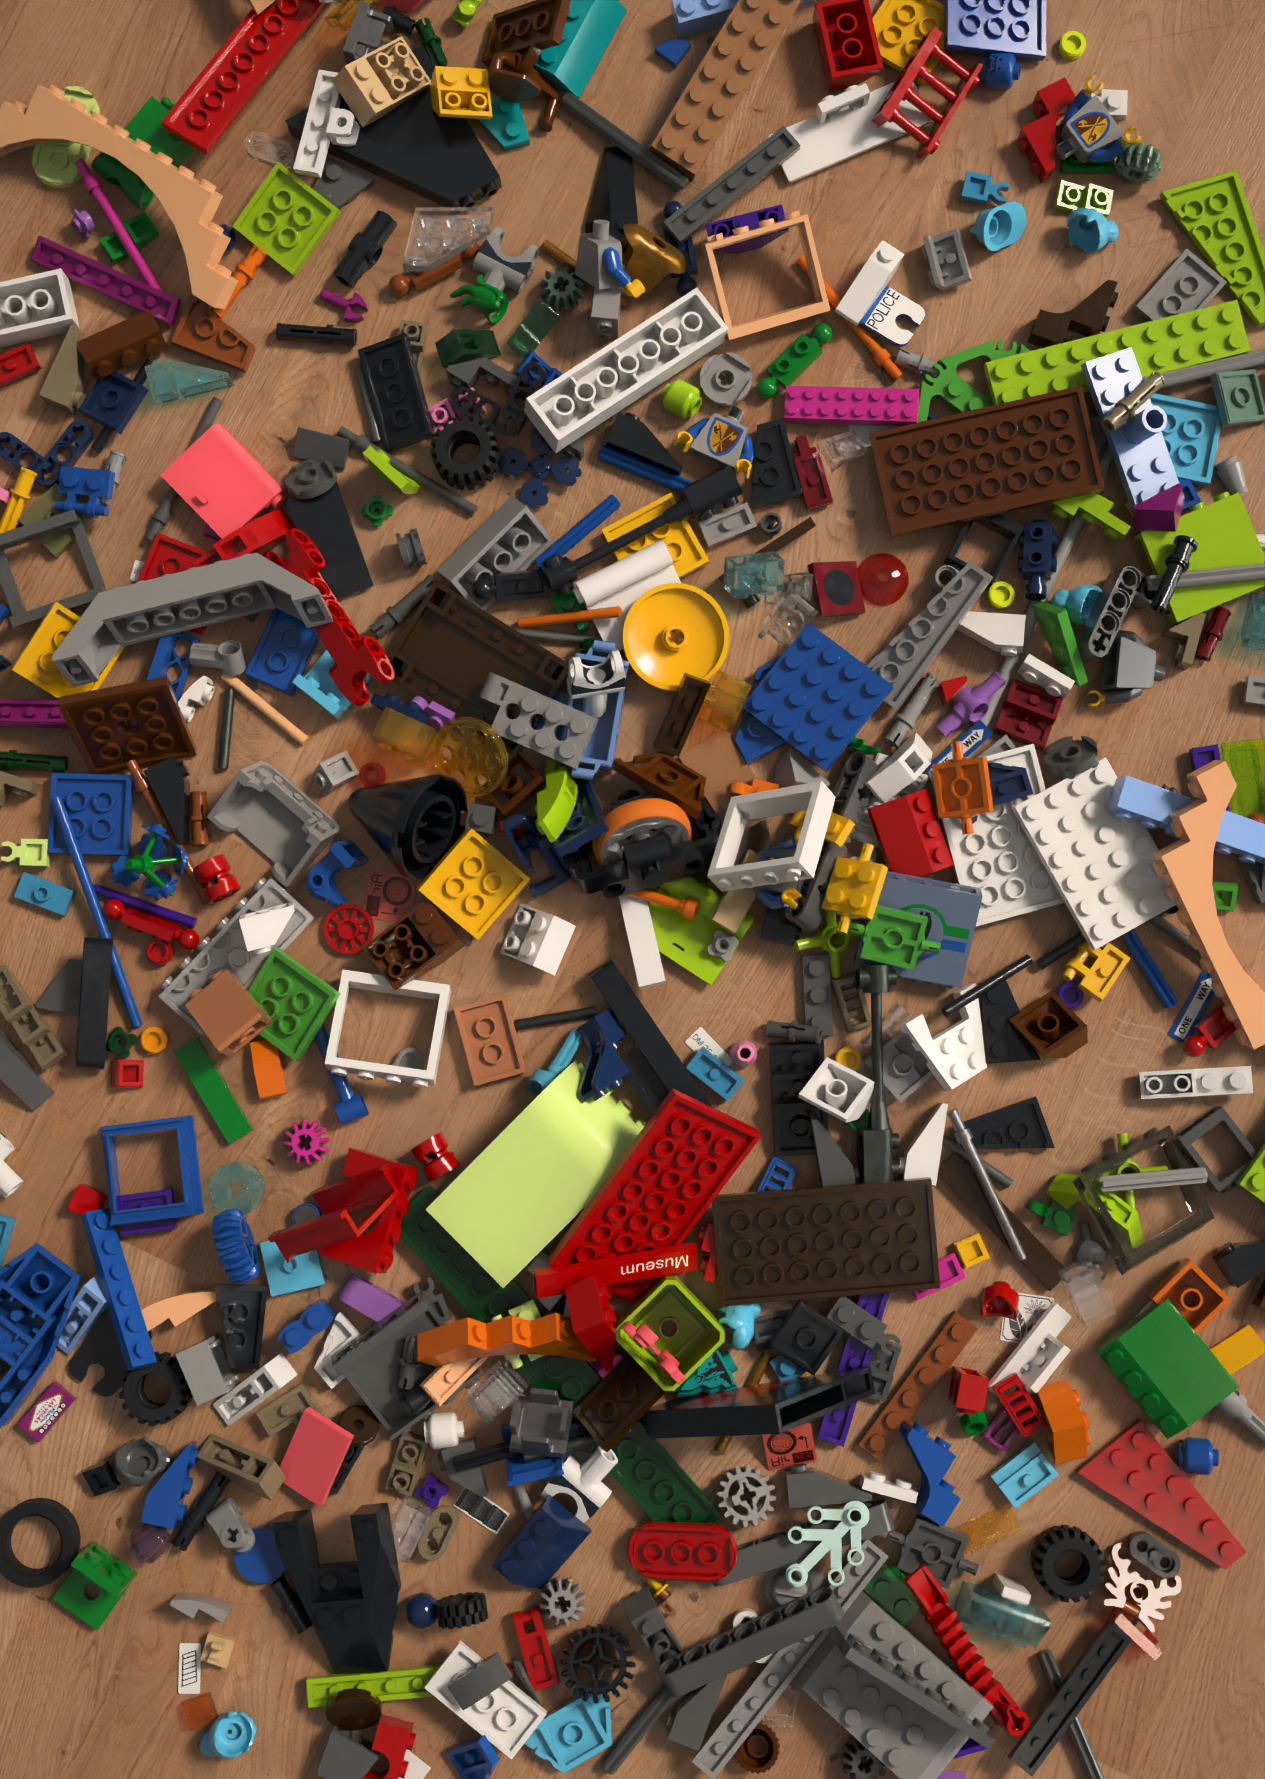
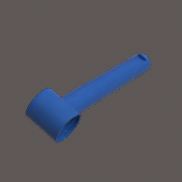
[314,1021,369,1126]

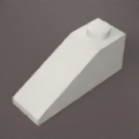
[835,240,904,326]
[957,611,1026,656]
[898,1103,948,1186]
[213,1352,298,1426]

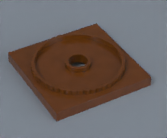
[58,676,197,774]

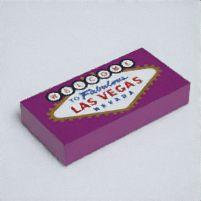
[18,1381,76,1442]

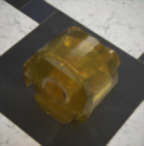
[697,670,752,733]

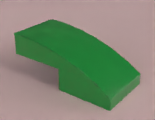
[99,212,159,265]

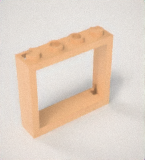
[701,210,830,340]

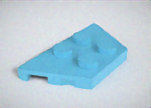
[524,1679,612,1773]

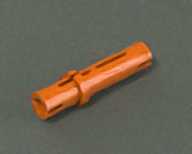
[208,245,268,319]

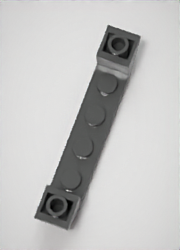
[446,358,584,460]

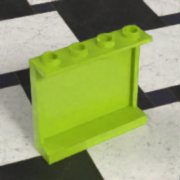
[1134,491,1265,625]

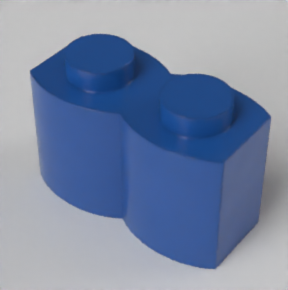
[278,1299,337,1353]

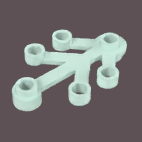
[786,1500,869,1587]

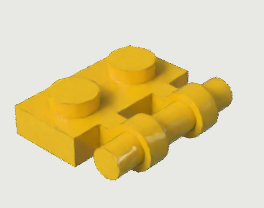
[1062,941,1130,1002]

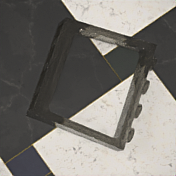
[1073,1125,1215,1275]

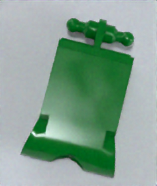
[91,96,193,210]

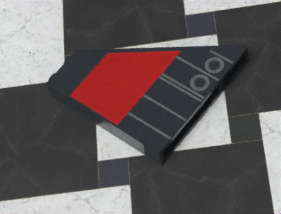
[643,1366,875,1439]

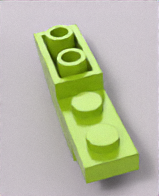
[1039,493,1131,540]
[535,758,578,843]

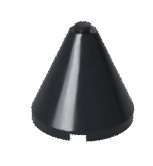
[349,774,467,882]

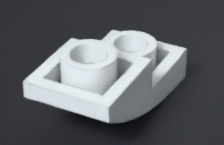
[178,676,214,722]

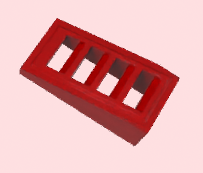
[992,1373,1047,1438]

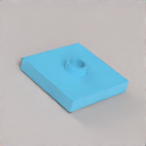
[260,1241,326,1297]

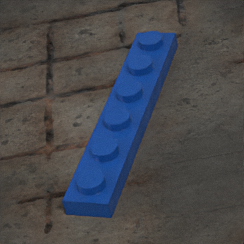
[80,1208,157,1371]

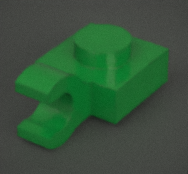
[549,590,590,634]
[1026,1199,1078,1236]

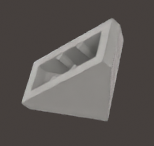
[773,748,830,788]

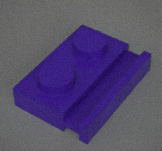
[117,1189,177,1236]

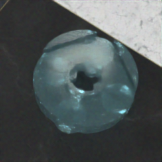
[209,1161,265,1215]

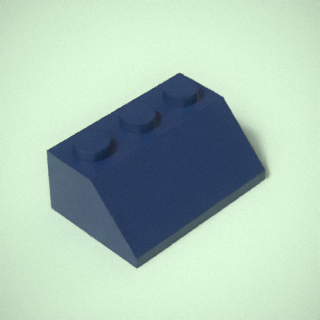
[492,1494,592,1590]

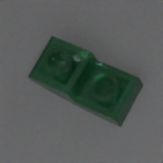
[506,299,560,358]

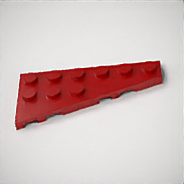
[1075,1419,1246,1570]

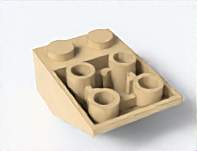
[332,36,431,127]

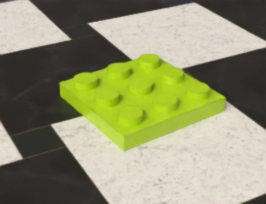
[232,161,341,276]

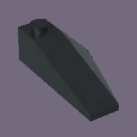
[585,147,638,250]

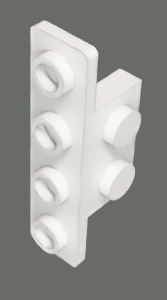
[987,1302,1071,1396]

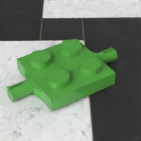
[848,905,941,970]

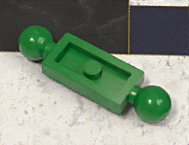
[756,323,832,399]

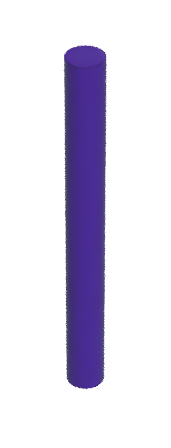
[94,884,197,928]

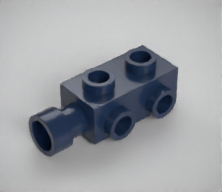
[1018,519,1058,601]

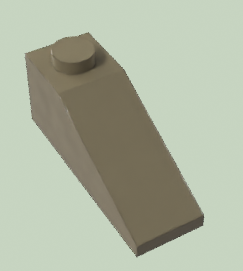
[39,323,85,415]
[196,1433,286,1500]

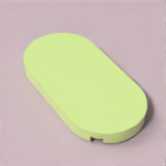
[32,86,100,189]

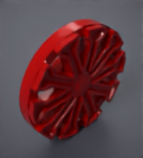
[323,904,374,955]

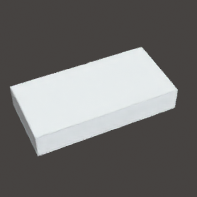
[992,1573,1031,1606]

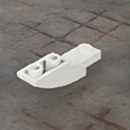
[1139,1066,1253,1099]

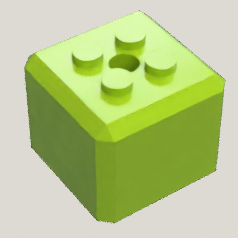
[615,1274,725,1391]

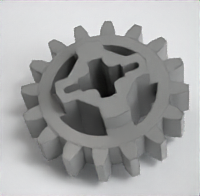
[715,1465,776,1528]

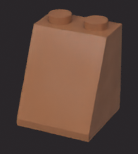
[185,970,273,1057]

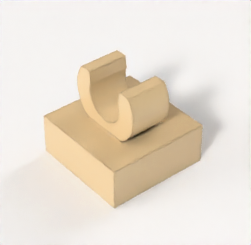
[200,1631,236,1669]

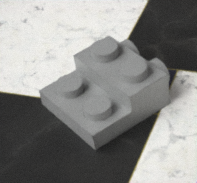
[865,1029,933,1103]

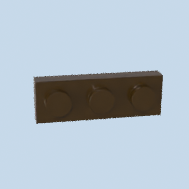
[653,673,711,756]

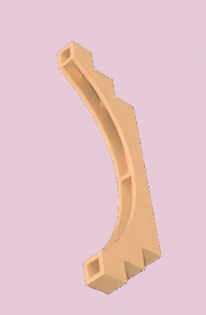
[0,85,238,309]
[1152,760,1265,1050]

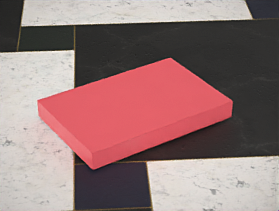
[280,1407,354,1507]

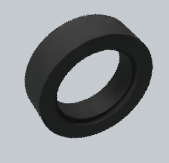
[0,1498,81,1588]

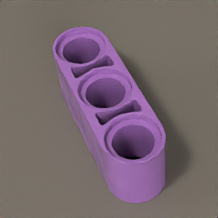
[338,1273,406,1322]

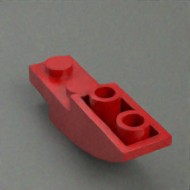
[192,508,296,567]

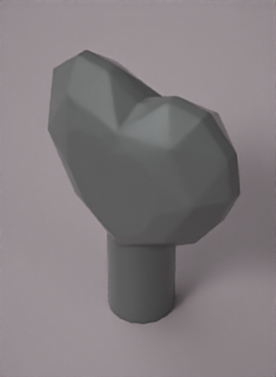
[1072,1222,1108,1269]

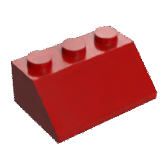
[812,0,884,92]
[867,788,953,877]

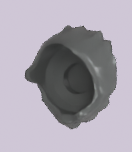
[111,1437,171,1486]

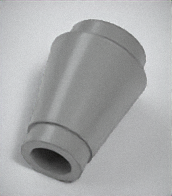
[1216,455,1248,495]

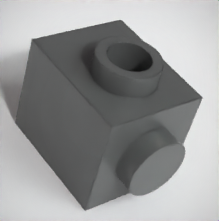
[465,803,498,840]

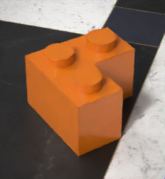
[1036,1380,1091,1465]

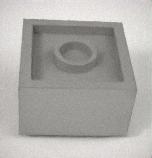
[175,1334,240,1406]

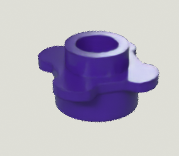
[415,1474,449,1508]

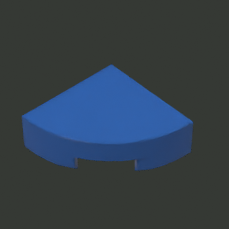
[655,39,691,68]

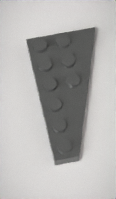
[829,1625,995,1750]

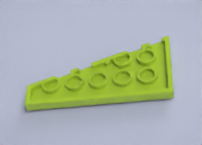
[1159,170,1265,327]

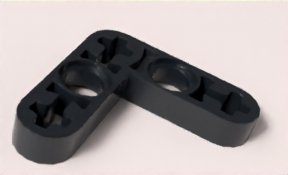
[451,362,547,436]

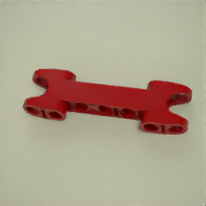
[263,528,395,706]

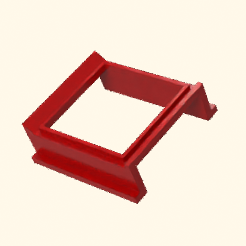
[268,1165,400,1263]

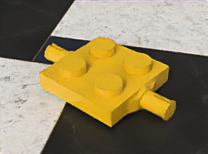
[821,843,888,935]

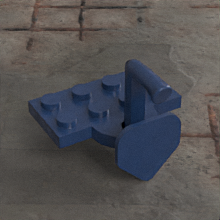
[501,778,609,899]

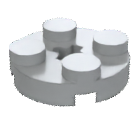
[700,353,752,408]

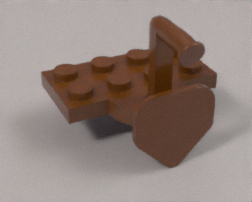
[481,0,571,132]

